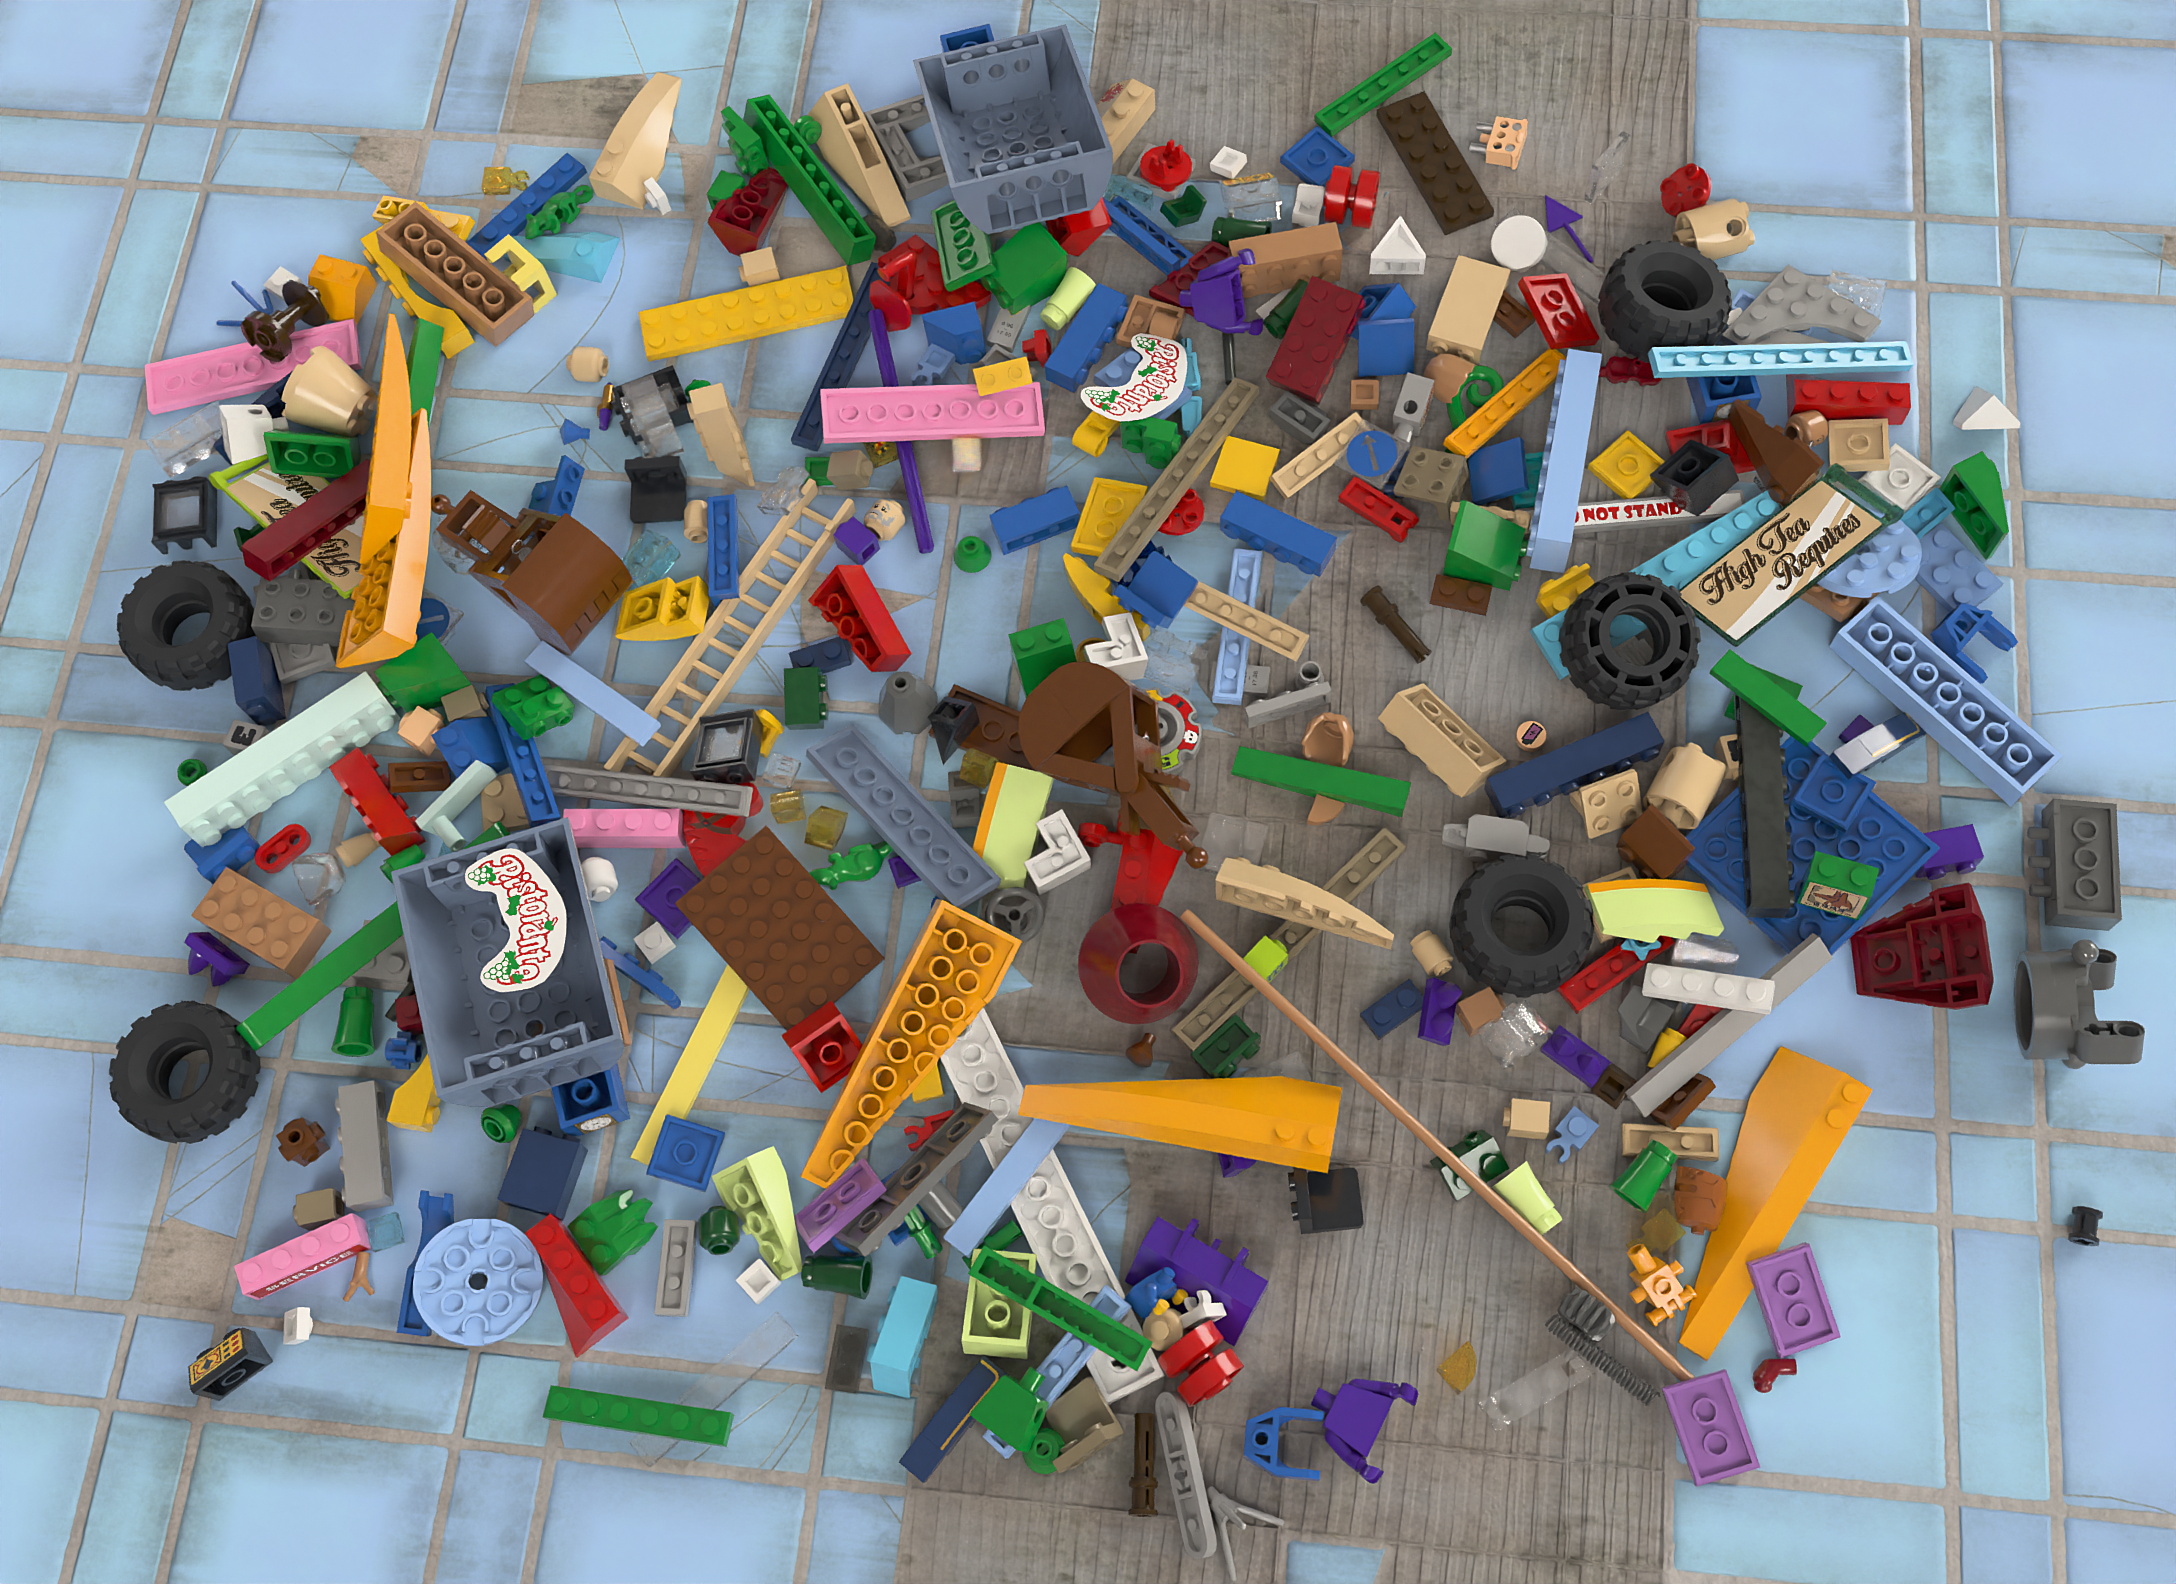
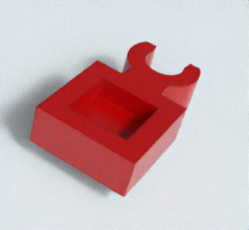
[904,1109,954,1151]

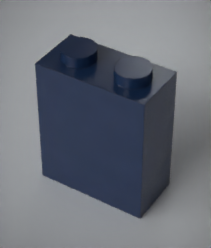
[227,636,286,726]
[497,1126,588,1221]

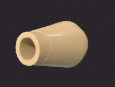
[335,831,381,868]

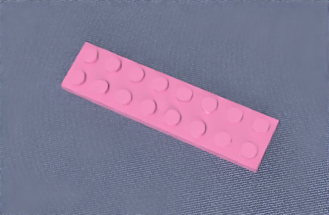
[145,319,362,415]
[820,382,1045,444]

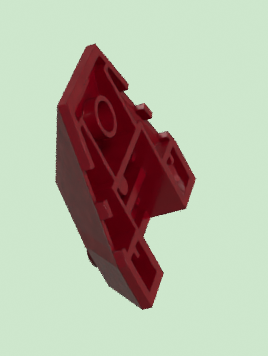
[1850,882,1994,1010]

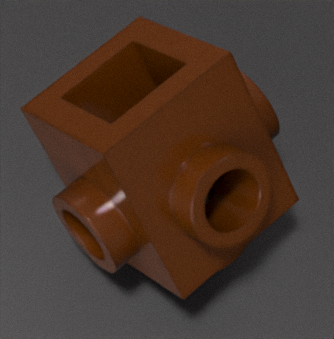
[276,1117,331,1167]

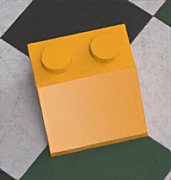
[308,254,378,324]

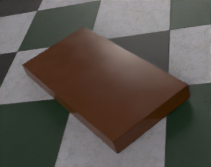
[928,684,1036,771]

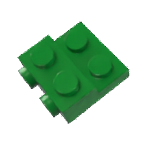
[721,106,769,178]
[1120,417,1181,469]
[491,674,575,741]

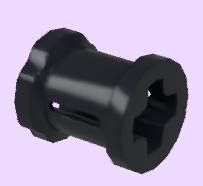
[2068,1206,2103,1246]

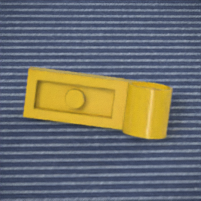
[1072,411,1120,458]

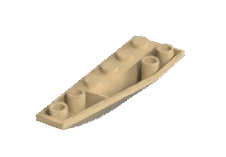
[808,83,911,229]

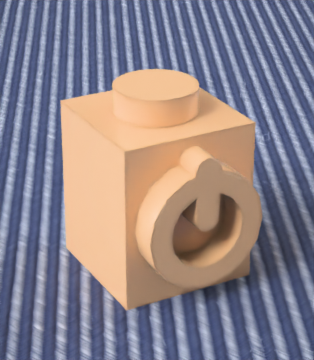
[397,706,446,757]

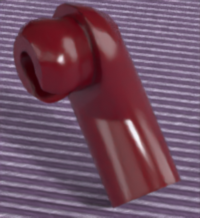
[1752,1359,1797,1393]

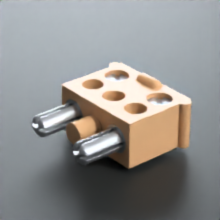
[1469,116,1528,170]

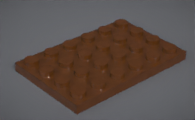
[674,825,885,1031]

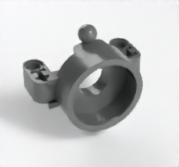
[2014,939,2145,1069]

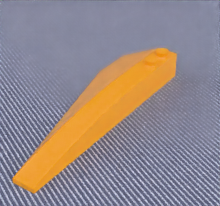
[359,313,413,564]
[335,408,431,669]
[800,899,1022,1189]
[1678,1046,1873,1361]
[1018,1076,1343,1173]

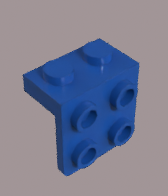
[1113,551,1198,629]
[184,826,260,884]

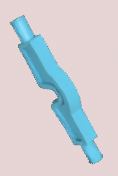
[1178,338,1202,438]

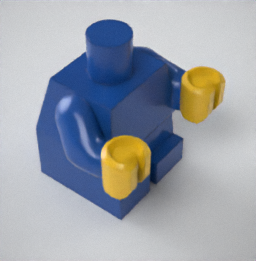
[1124,1267,1188,1321]

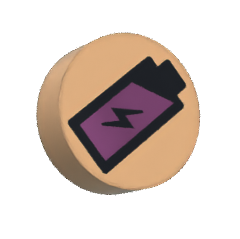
[1516,721,1546,752]

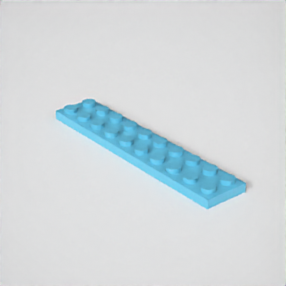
[1529,490,1782,680]

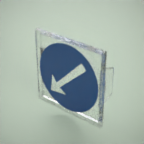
[1333,419,1411,490]
[415,588,464,647]

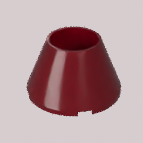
[1078,903,1199,1024]

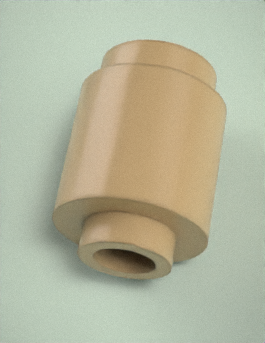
[684,500,708,543]
[1410,930,1454,977]

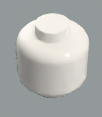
[581,857,618,902]

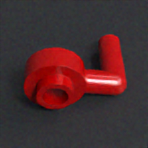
[1078,814,1125,847]

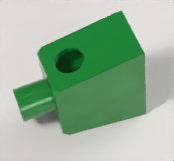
[969,1366,1049,1453]

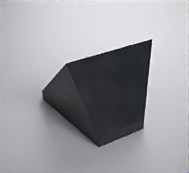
[927,696,980,765]

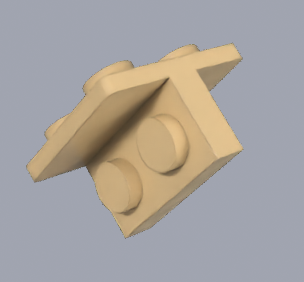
[1569,769,1643,839]

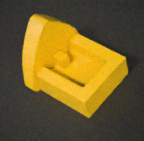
[739,709,784,758]

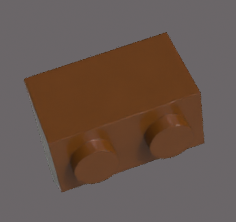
[1616,804,1695,880]

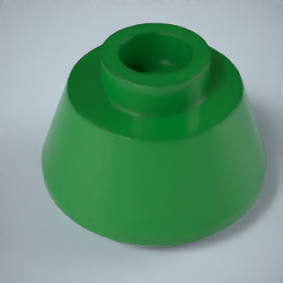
[953,536,991,573]
[481,1103,521,1143]
[1022,1428,1065,1474]

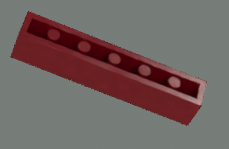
[241,459,371,582]

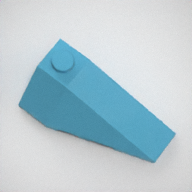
[503,232,620,283]

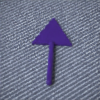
[1545,195,1593,263]

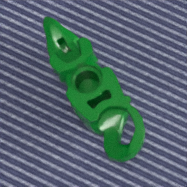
[525,185,593,239]
[809,841,893,890]

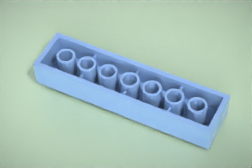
[1526,349,1602,573]
[1829,596,2063,807]

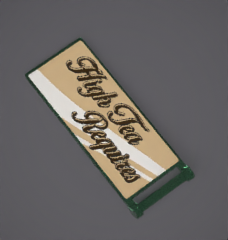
[1678,463,1904,647]

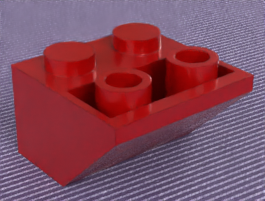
[1045,197,1112,257]

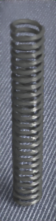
[1545,1314,1660,1406]

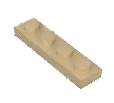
[1269,412,1370,500]

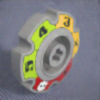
[1135,687,1202,775]

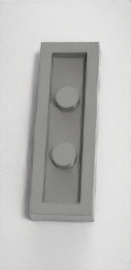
[1245,681,1332,729]
[654,1219,698,1317]

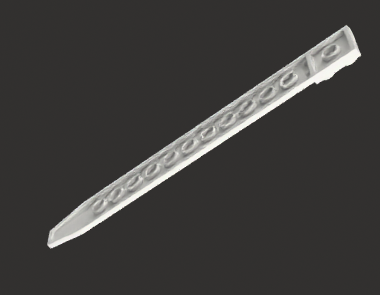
[940,1007,1164,1405]

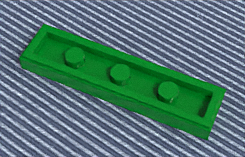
[1709,649,1827,747]

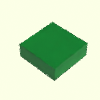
[804,457,833,486]

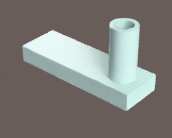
[415,760,498,852]

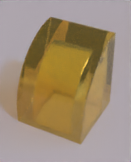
[952,437,983,472]
[959,748,1001,789]
[770,789,806,824]
[804,805,848,851]
[1436,1341,1477,1395]

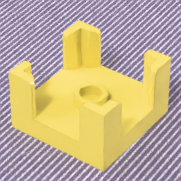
[484,234,557,314]

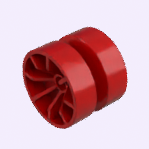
[1323,165,1380,229]
[1157,1320,1244,1407]

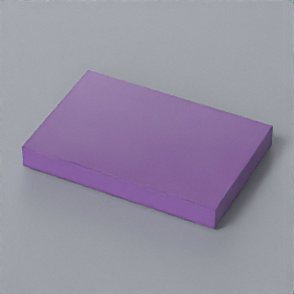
[794,1158,887,1253]
[1746,1242,1841,1358]
[1661,1369,1760,1487]

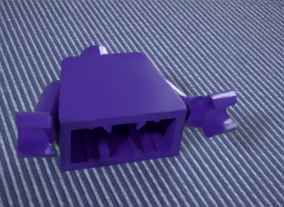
[1179,248,1263,335]
[1310,1378,1418,1484]

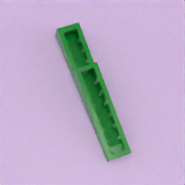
[406,318,444,427]
[1231,746,1411,817]
[968,1246,1153,1371]

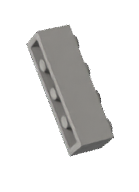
[335,1080,394,1212]

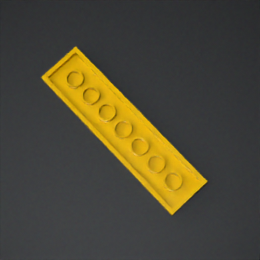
[638,266,854,362]

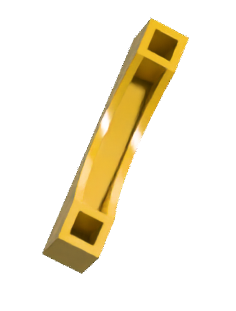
[360,223,474,359]
[386,1053,441,1133]

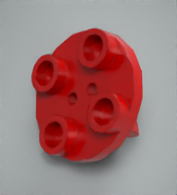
[1140,139,1192,192]
[1660,163,1712,218]
[1158,489,1205,536]

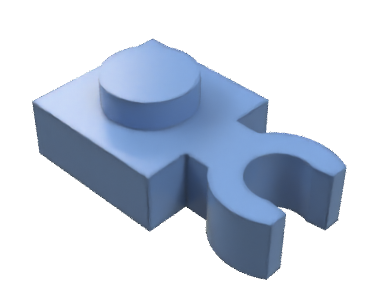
[911,343,956,386]
[1545,1106,1599,1165]

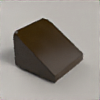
[1590,1063,1637,1110]

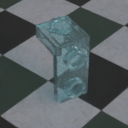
[1102,174,1154,210]

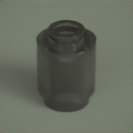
[863,214,897,253]

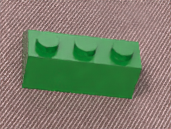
[263,430,361,478]

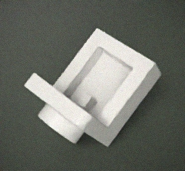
[1292,184,1325,227]

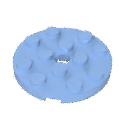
[1815,509,1922,598]
[413,1218,543,1346]

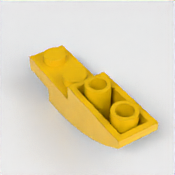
[372,195,475,242]
[1063,553,1150,642]

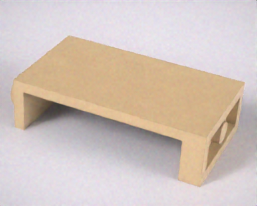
[1426,255,1511,365]

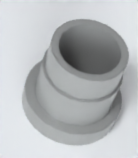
[1295,661,1324,690]

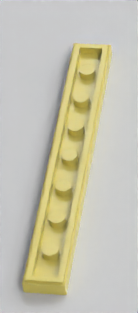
[631,964,750,1166]

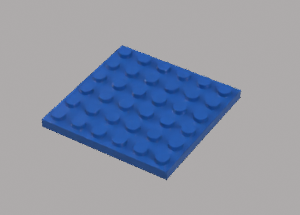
[1685,736,1940,956]

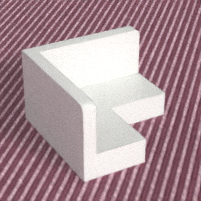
[1083,612,1148,681]
[1024,809,1091,895]

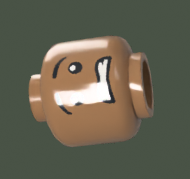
[1784,410,1828,448]

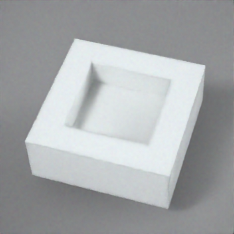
[1210,146,1247,179]
[643,177,671,215]
[263,266,303,302]
[633,921,676,964]
[736,1258,782,1305]
[283,1307,313,1345]

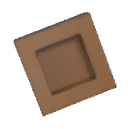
[1350,380,1379,410]

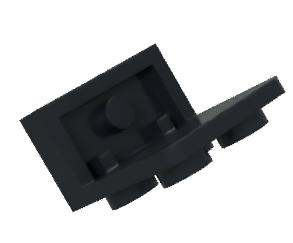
[624,455,687,524]
[1288,1167,1364,1234]

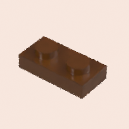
[1493,290,1535,339]
[1430,574,1493,616]
[387,761,451,793]
[1650,1073,1716,1130]

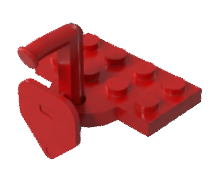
[870,234,992,332]

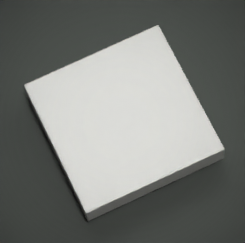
[1857,443,1941,516]

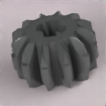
[1557,1288,1616,1343]

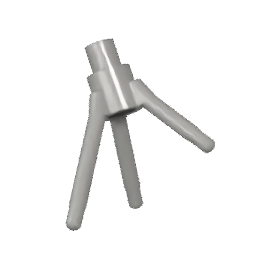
[1206,1486,1284,1582]

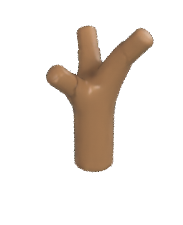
[343,1252,375,1302]

